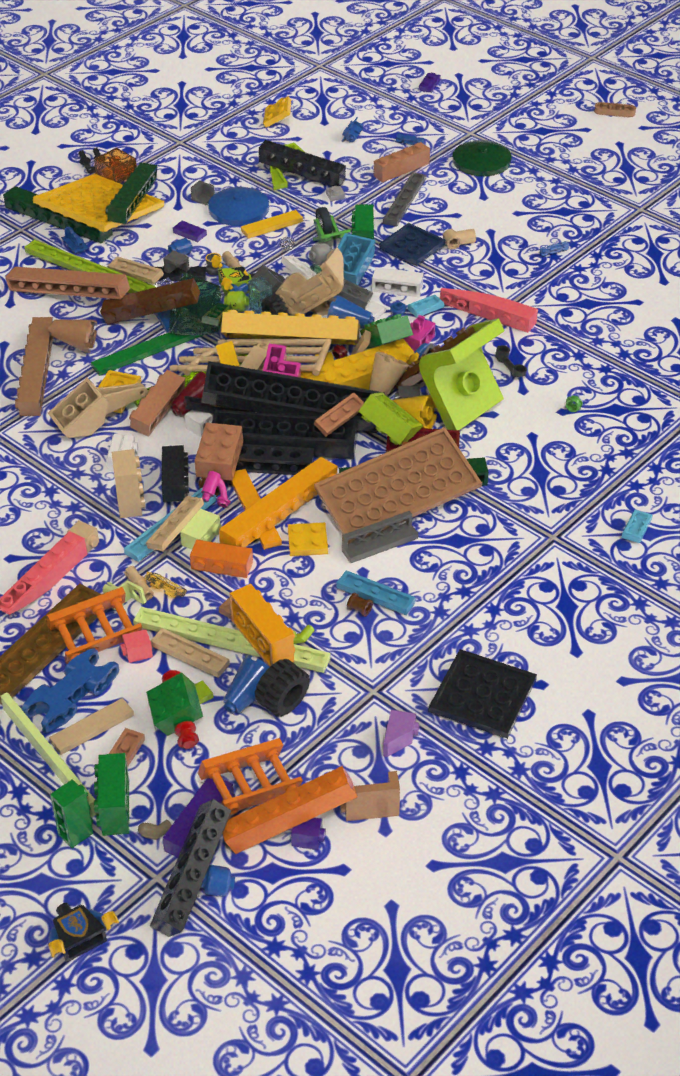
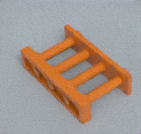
[47,587,142,664]
[198,738,303,815]

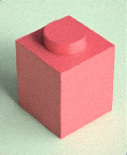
[120,629,153,663]

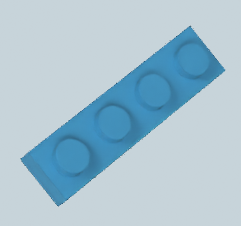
[336,570,416,615]

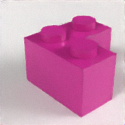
[263,343,301,377]

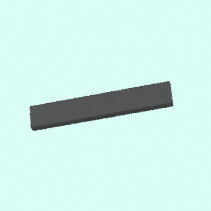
[383,172,426,227]

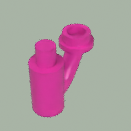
[201,471,231,508]

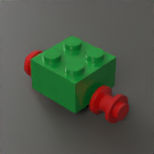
[146,670,203,749]

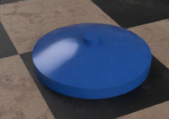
[208,187,269,226]

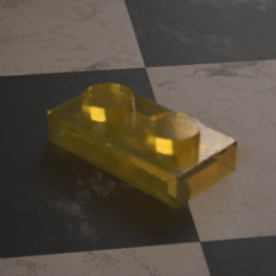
[144,571,187,598]

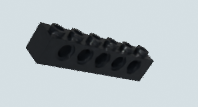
[259,140,346,186]
[235,444,314,475]
[150,799,231,937]

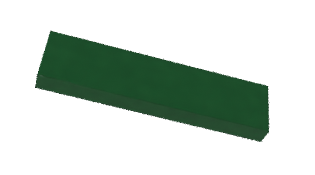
[201,303,232,326]

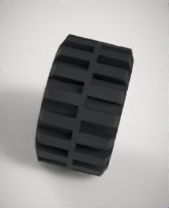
[255,659,310,717]

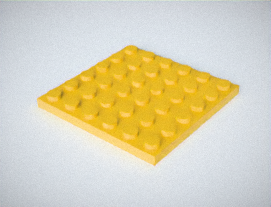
[33,174,164,232]

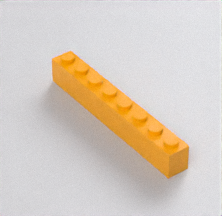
[219,457,338,547]

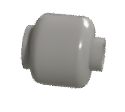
[309,243,333,265]

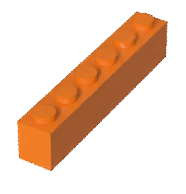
[223,766,358,854]

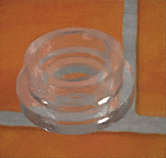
[279,237,295,251]

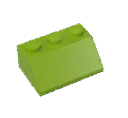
[358,392,423,445]

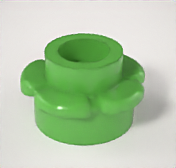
[566,395,583,412]

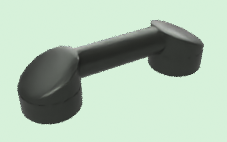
[495,345,527,377]

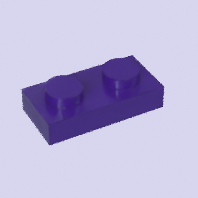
[419,73,441,93]
[173,221,207,242]

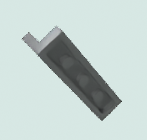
[342,511,418,563]

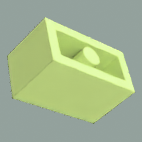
[180,509,222,549]

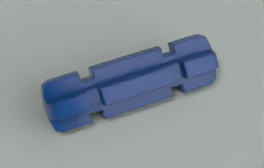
[396,134,424,145]
[539,241,569,257]

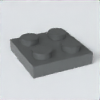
[337,279,373,309]

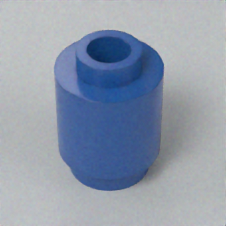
[168,238,193,255]

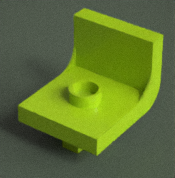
[419,318,504,430]

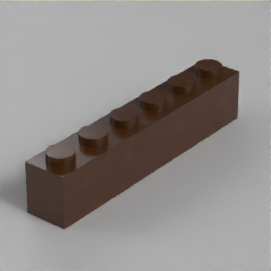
[100,278,200,325]

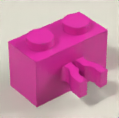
[402,315,435,351]

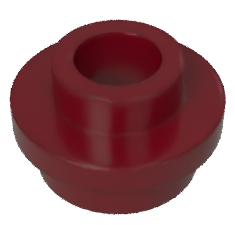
[332,345,348,359]

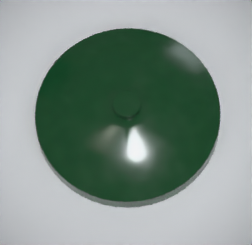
[453,140,512,177]

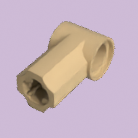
[443,229,476,249]

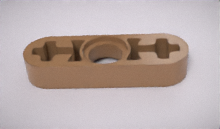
[594,102,636,117]

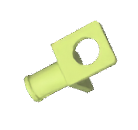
[103,580,146,610]

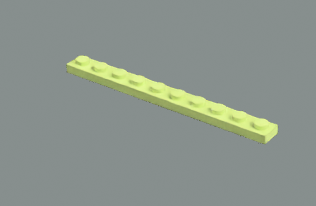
[133,607,331,673]

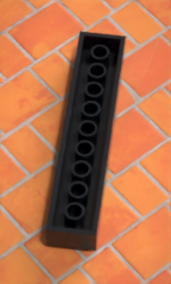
[201,361,385,433]

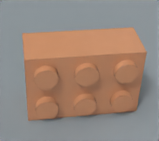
[195,423,243,481]

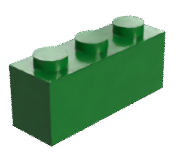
[352,204,374,240]
[50,779,93,849]

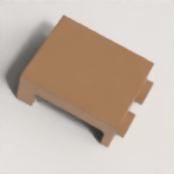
[340,771,400,821]

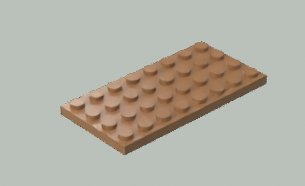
[314,427,482,544]

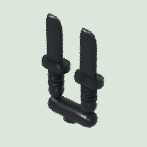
[78,147,107,174]

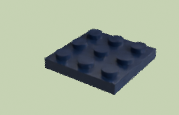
[379,223,446,266]

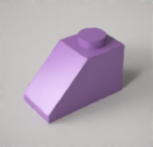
[383,710,420,757]

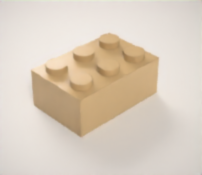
[111,449,145,518]

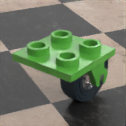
[313,207,351,243]

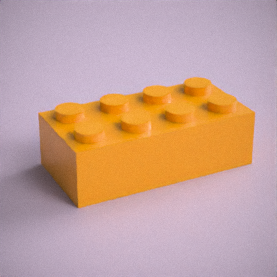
[230,584,295,667]

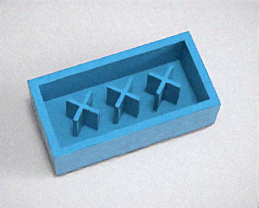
[338,233,375,286]

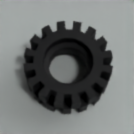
[261,294,289,315]

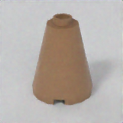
[48,320,97,353]

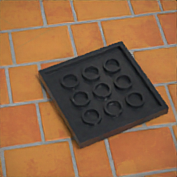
[428,649,537,739]

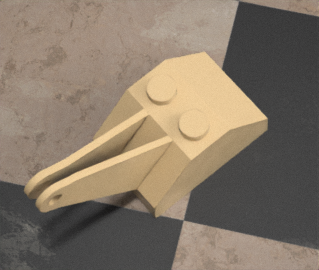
[48,378,148,438]

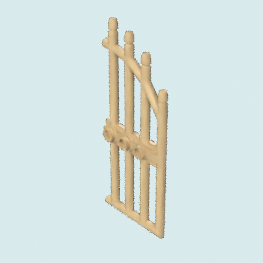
[169,339,332,376]

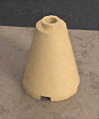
[369,352,408,396]

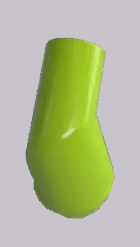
[293,625,314,644]

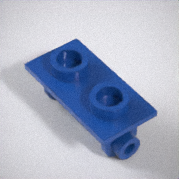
[342,117,363,142]
[61,227,89,253]

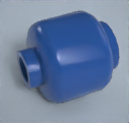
[200,865,235,897]

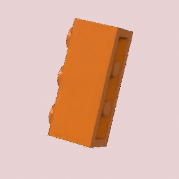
[190,539,253,578]

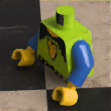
[211,255,256,296]

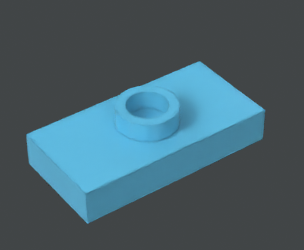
[408,294,444,318]
[622,510,653,543]

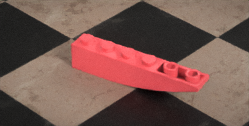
[440,288,538,333]
[0,531,87,615]

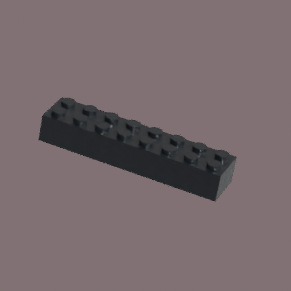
[212,410,358,459]

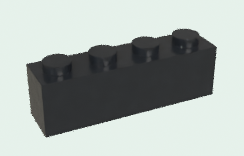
[162,445,189,502]

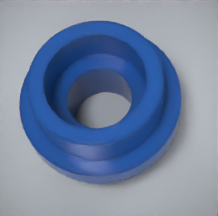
[390,302,407,316]

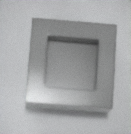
[326,186,345,201]

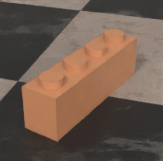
[374,142,430,183]
[129,369,185,437]

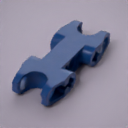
[21,648,120,733]

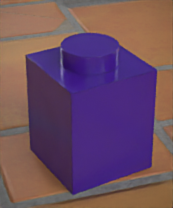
[291,818,326,850]

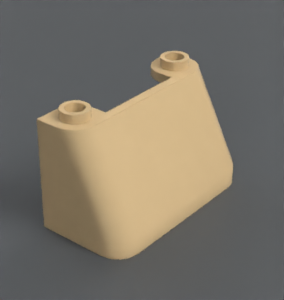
[275,247,344,316]

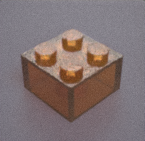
[94,147,137,183]

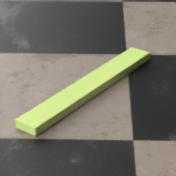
[0,693,97,818]

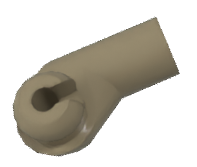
[138,820,172,840]

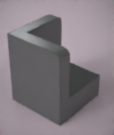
[191,180,215,205]
[163,250,190,273]

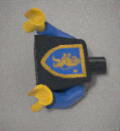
[48,903,119,963]

